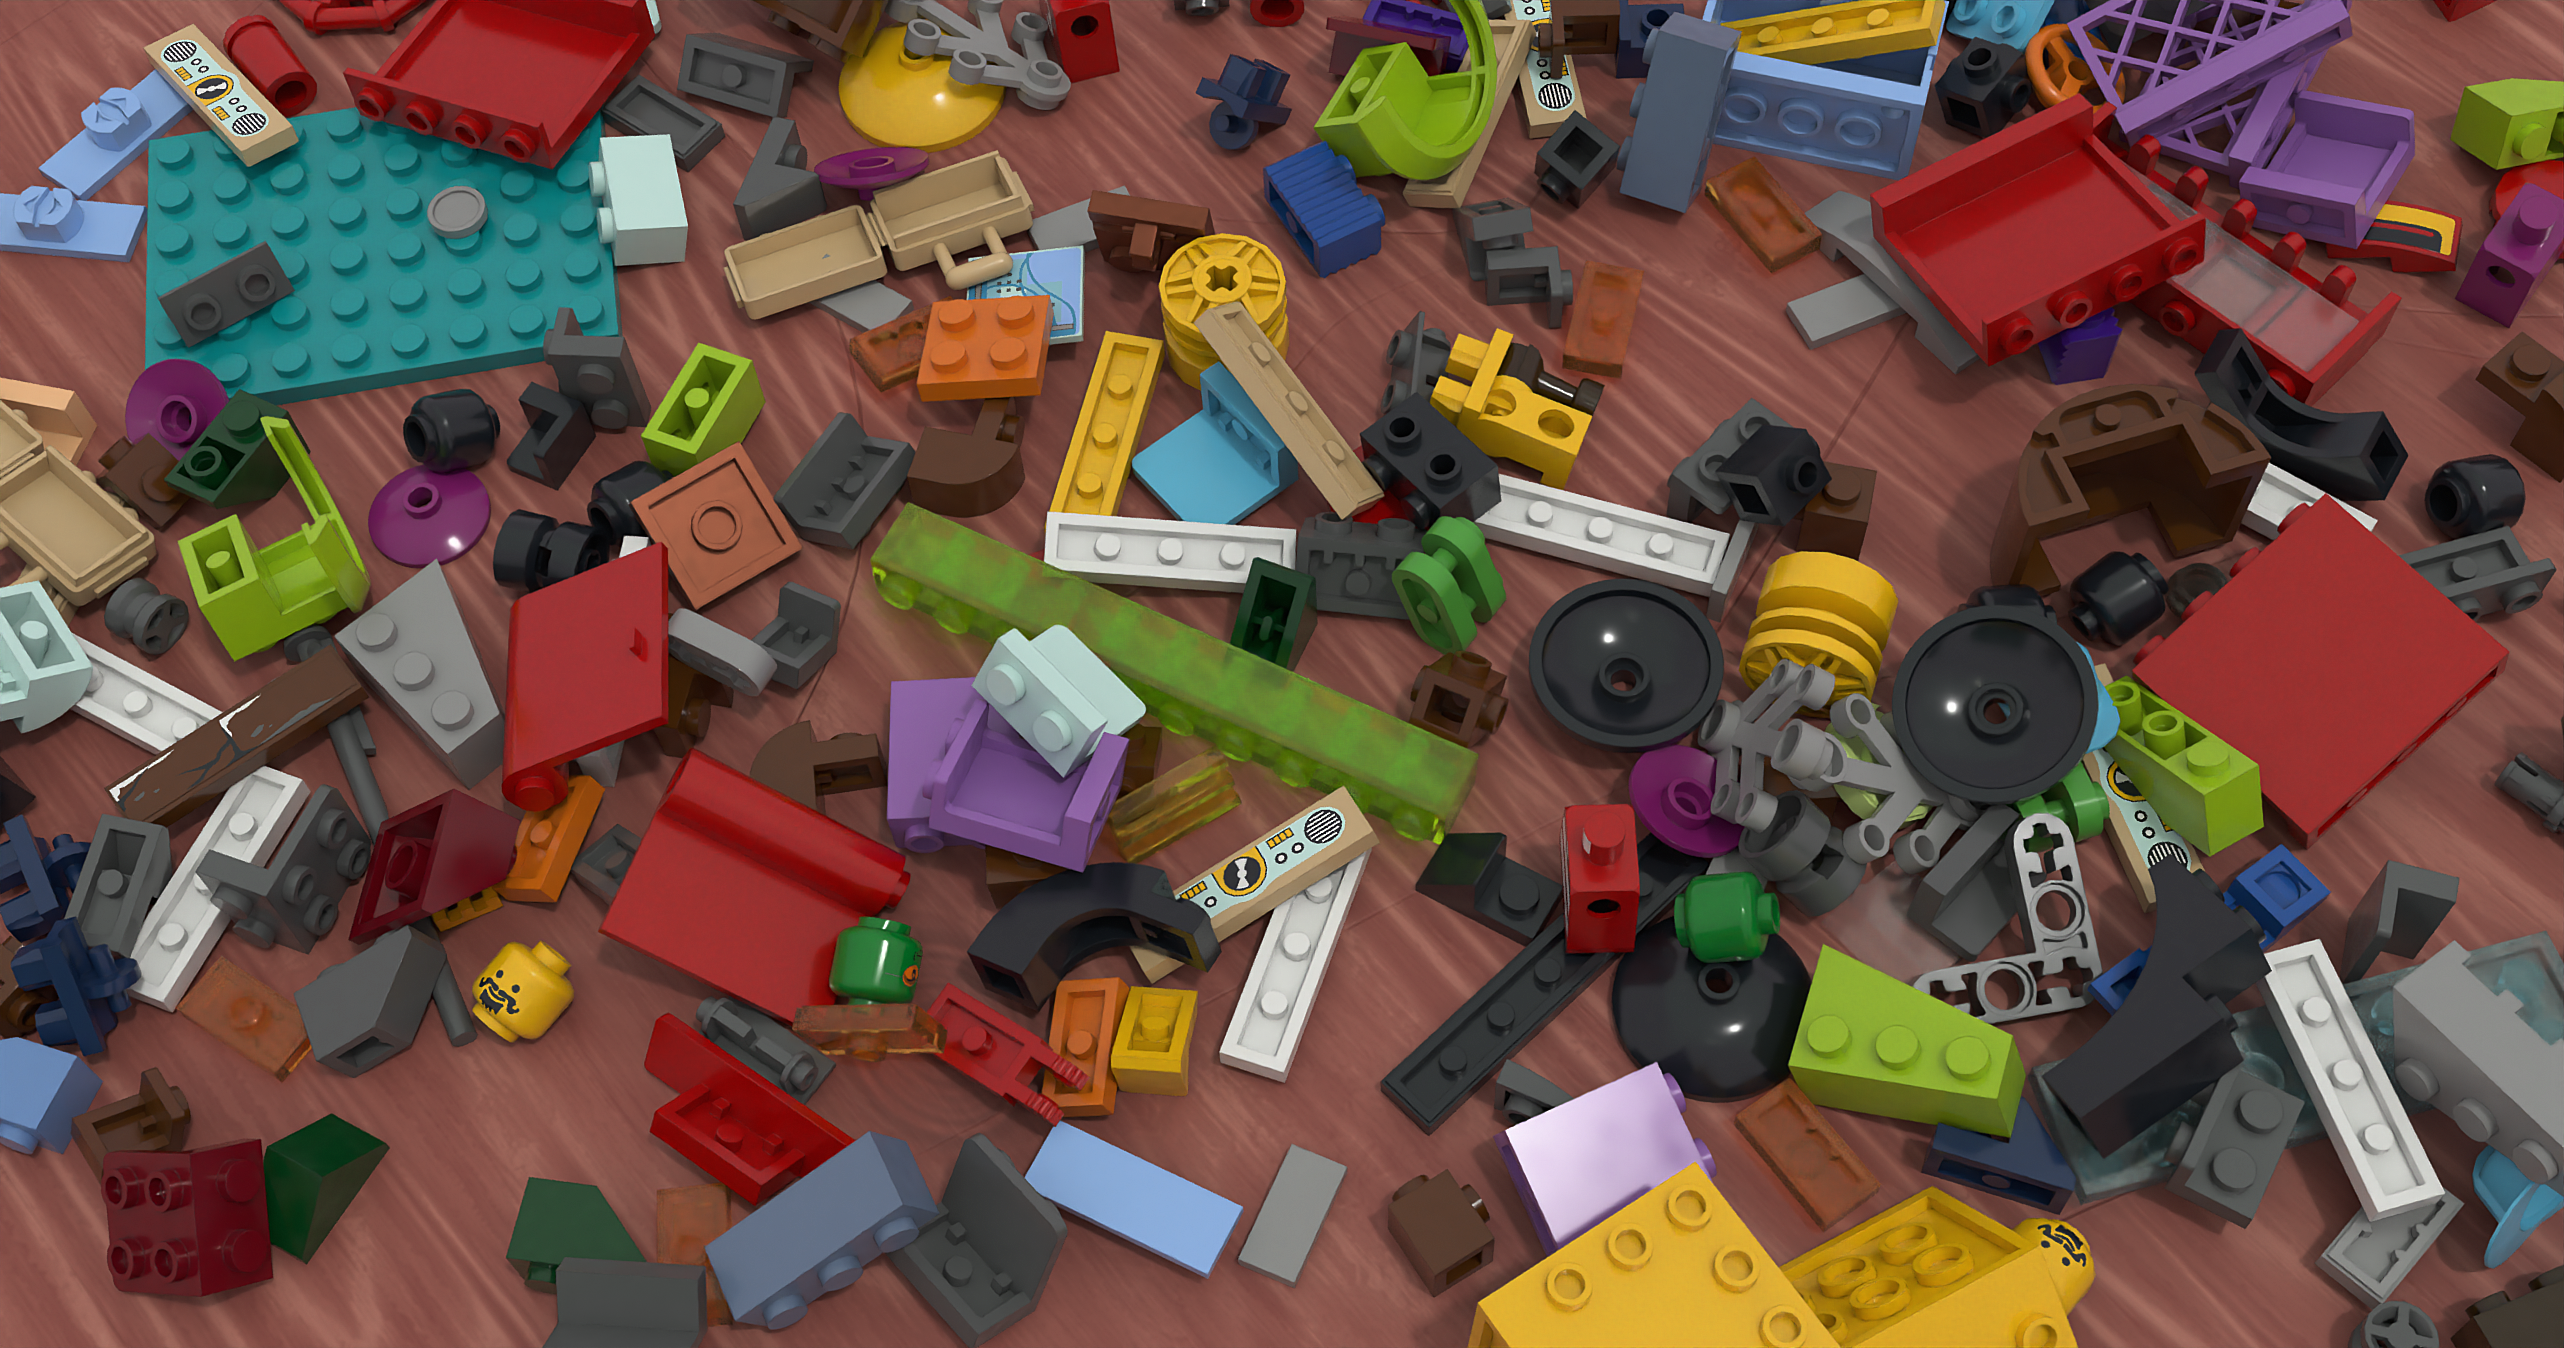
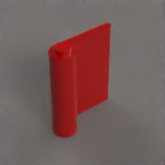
[502,541,668,812]
[598,747,911,1038]

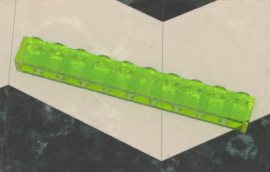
[870,502,1479,845]

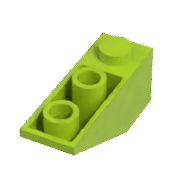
[2450,78,2564,170]
[2104,675,2264,857]

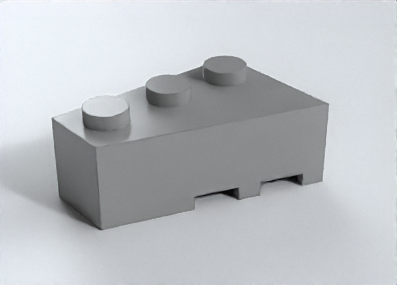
[334,559,505,790]
[2393,940,2564,1197]

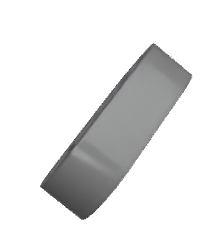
[668,608,778,697]

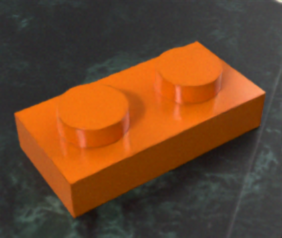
[492,775,605,902]
[1042,977,1130,1117]

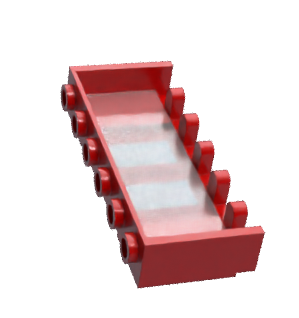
[2093,102,2402,407]

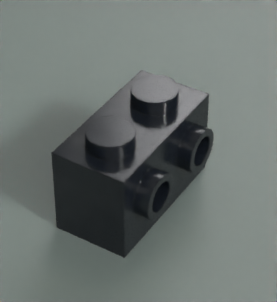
[1360,392,1502,530]

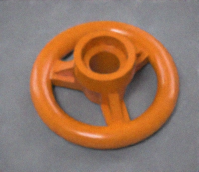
[2025,24,2126,114]

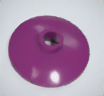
[814,147,929,201]
[125,359,229,461]
[368,464,491,568]
[1628,744,1745,858]

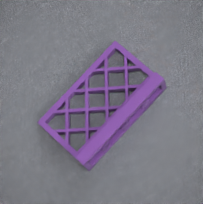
[2067,0,2353,148]
[2119,0,2352,189]

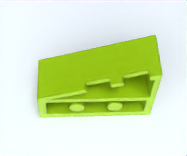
[1788,944,2026,1138]

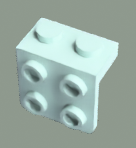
[971,625,1146,778]

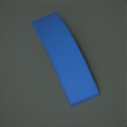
[2087,844,2331,1016]

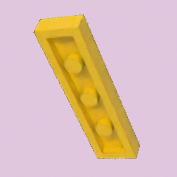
[1720,0,1946,65]
[1044,331,1165,533]

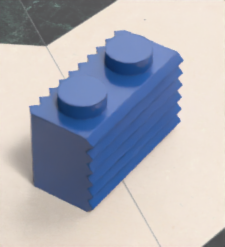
[1263,141,1385,278]

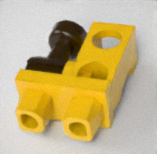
[1429,328,1605,490]

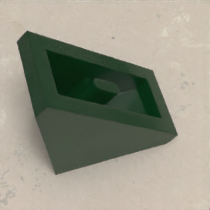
[1220,557,1318,697]
[263,1113,390,1265]

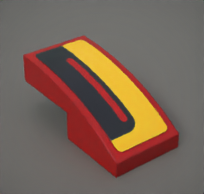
[2326,200,2463,272]

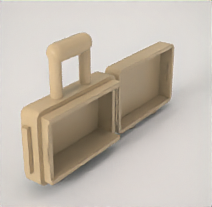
[724,150,1034,320]
[0,400,156,606]

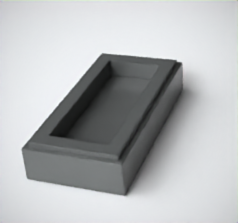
[601,74,725,172]

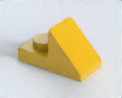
[1111,986,1198,1096]

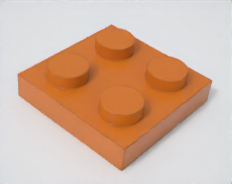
[916,295,1054,402]

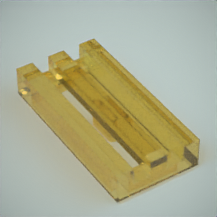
[1107,745,1242,864]

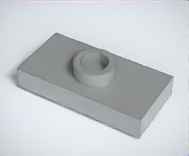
[2314,1187,2464,1310]

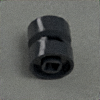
[493,509,610,593]

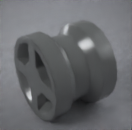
[104,578,189,655]
[2348,1301,2439,1348]

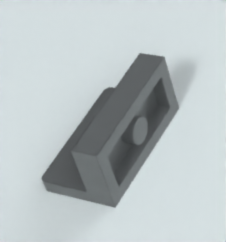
[677,33,814,118]
[1906,804,2047,962]
[2339,860,2459,991]
[542,1257,708,1348]

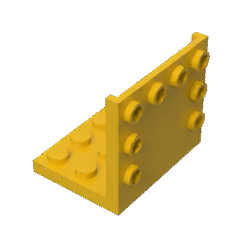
[1467,1161,1841,1348]
[1778,1186,2078,1348]

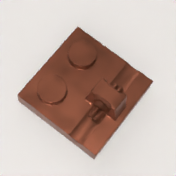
[1087,190,1215,272]
[628,441,803,612]

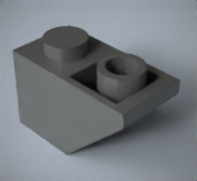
[293,925,447,1078]

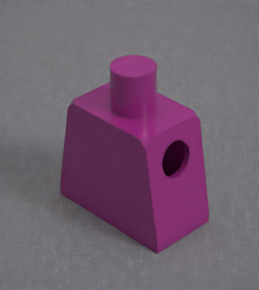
[2455,183,2564,328]

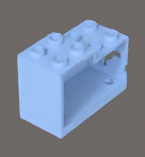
[1702,0,1949,180]

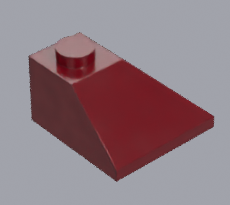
[348,789,520,945]

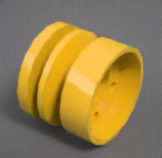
[1159,233,1289,391]
[1739,551,1898,718]

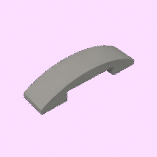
[1794,191,1980,375]

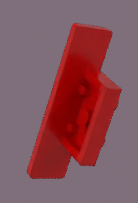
[644,1013,856,1206]

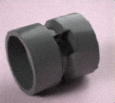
[1738,790,1867,917]

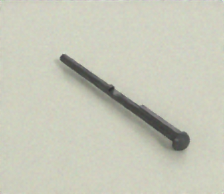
[283,623,478,1047]

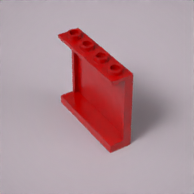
[343,0,656,170]
[1870,93,2206,367]
[2131,493,2510,850]

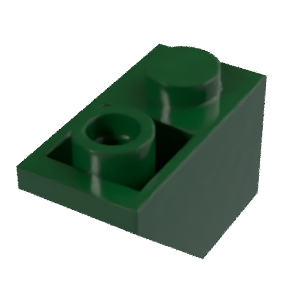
[164,389,311,509]
[506,1177,647,1294]

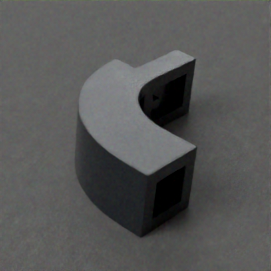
[2194,328,2409,501]
[967,862,1222,1012]

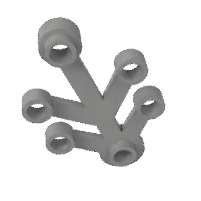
[884,0,1071,110]
[1698,658,1835,833]
[1787,693,1991,874]

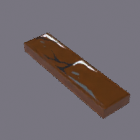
[104,644,369,828]

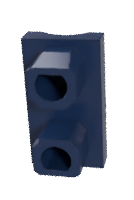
[1196,54,1292,150]
[0,814,91,943]
[11,916,142,1056]

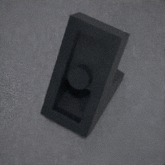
[1415,832,1563,947]

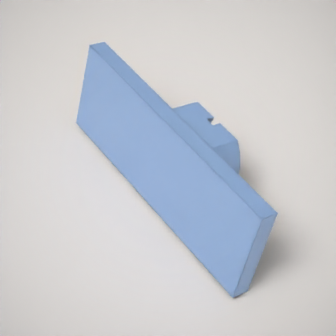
[38,69,193,201]
[0,186,147,262]
[1024,1120,1244,1279]

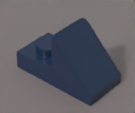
[1921,1096,2076,1215]

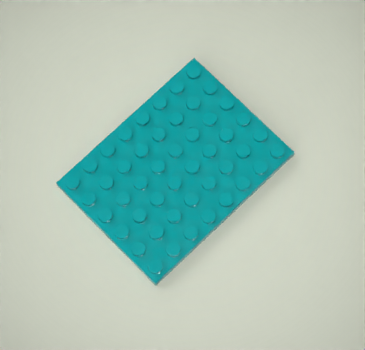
[145,105,623,420]

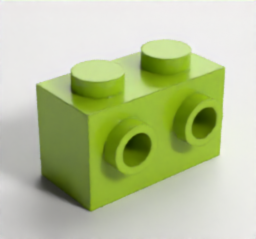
[641,343,766,477]

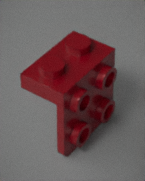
[101,1138,273,1297]

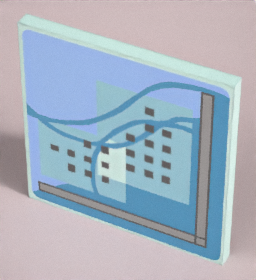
[967,245,1085,345]

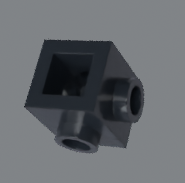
[1934,37,2033,138]

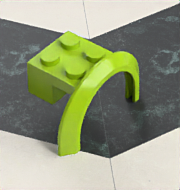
[1313,0,1497,180]
[178,416,371,662]

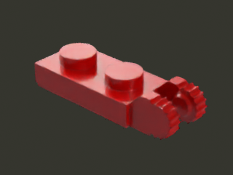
[908,983,1090,1127]

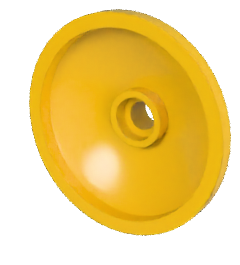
[839,19,1007,153]

